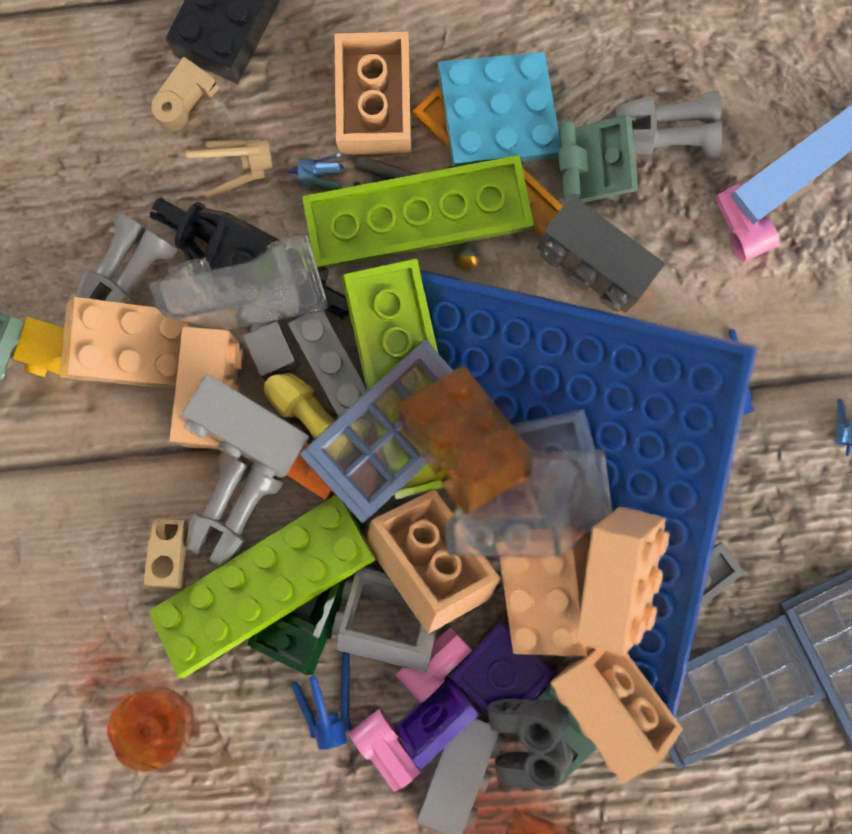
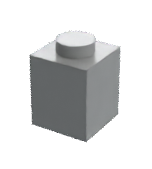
[243,320,299,381]

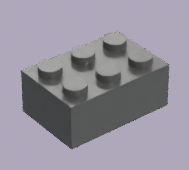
[537,195,666,313]

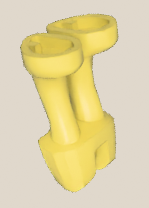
[263,372,372,462]

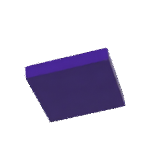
[449,620,557,714]
[395,676,479,769]

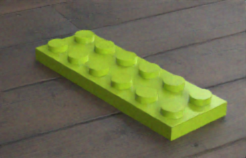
[302,155,534,269]
[341,258,467,499]
[148,495,376,679]

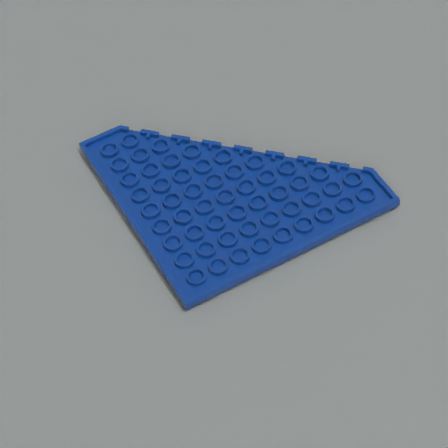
[385,263,758,718]

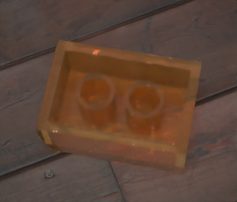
[396,366,533,515]

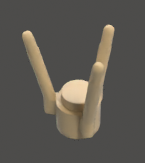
[184,139,273,199]

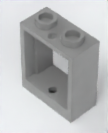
[332,567,437,672]

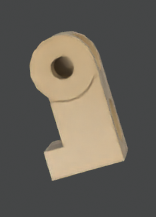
[151,57,219,131]
[143,518,188,590]

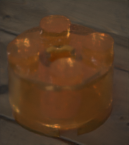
[107,686,194,772]

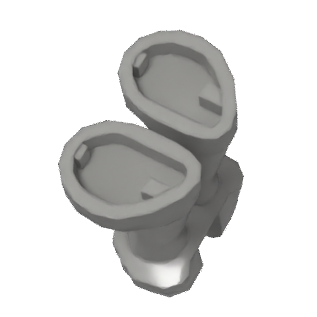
[616,91,722,160]
[76,212,178,304]
[186,451,284,567]

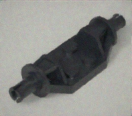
[150,197,349,320]

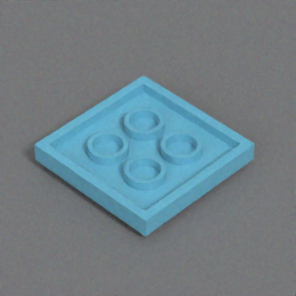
[437,52,561,167]

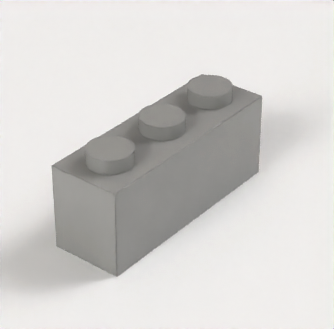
[288,306,370,418]
[179,374,309,480]
[417,715,504,834]

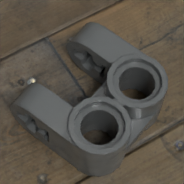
[487,699,573,790]

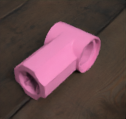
[715,182,779,261]
[395,626,472,703]
[349,709,421,792]

